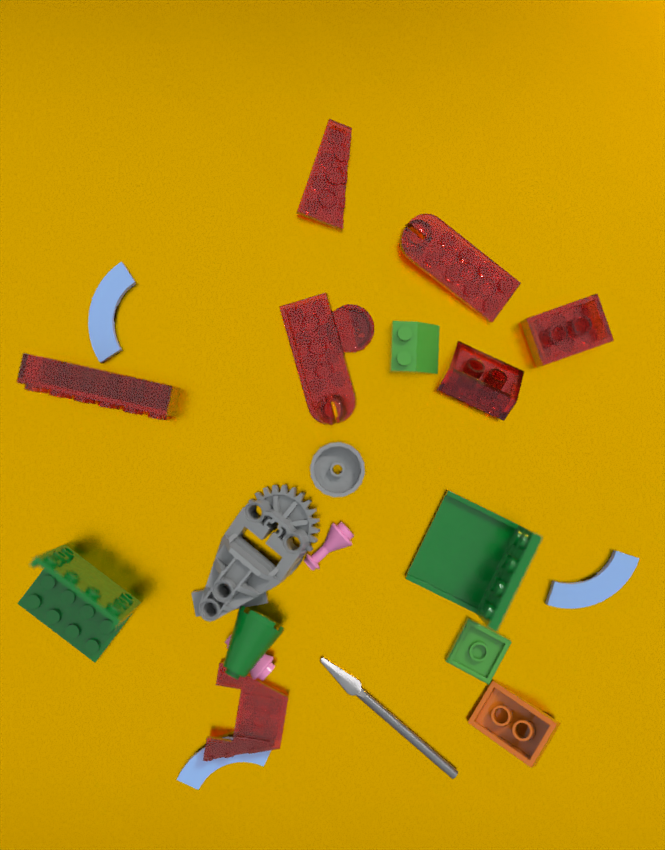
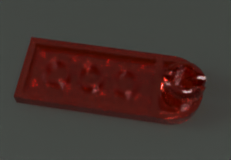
[400,214,521,323]
[279,292,357,425]

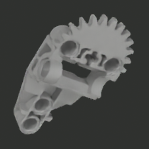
[199,484,320,622]

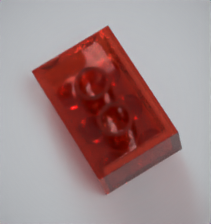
[520,294,614,368]

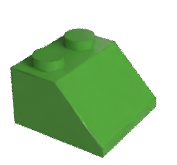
[389,321,440,374]

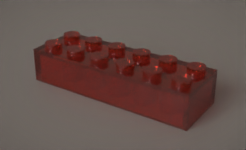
[16,353,181,420]

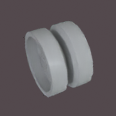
[310,442,365,497]

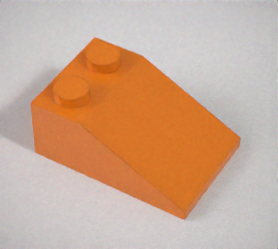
[467,680,561,768]

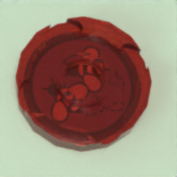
[326,304,374,353]

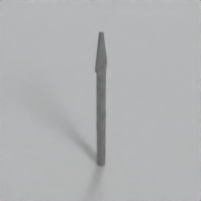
[320,658,458,779]

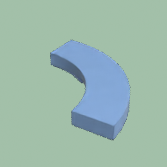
[88,262,136,363]
[545,550,639,609]
[177,735,275,790]

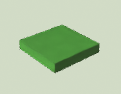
[445,617,512,685]

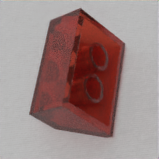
[437,341,524,421]

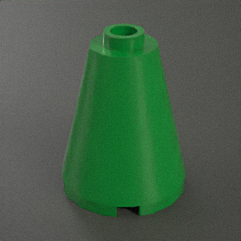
[223,605,285,680]

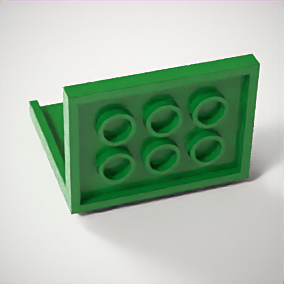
[405,490,543,632]
[17,544,142,662]

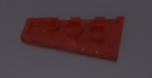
[296,119,352,230]

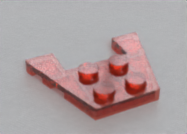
[203,662,289,761]

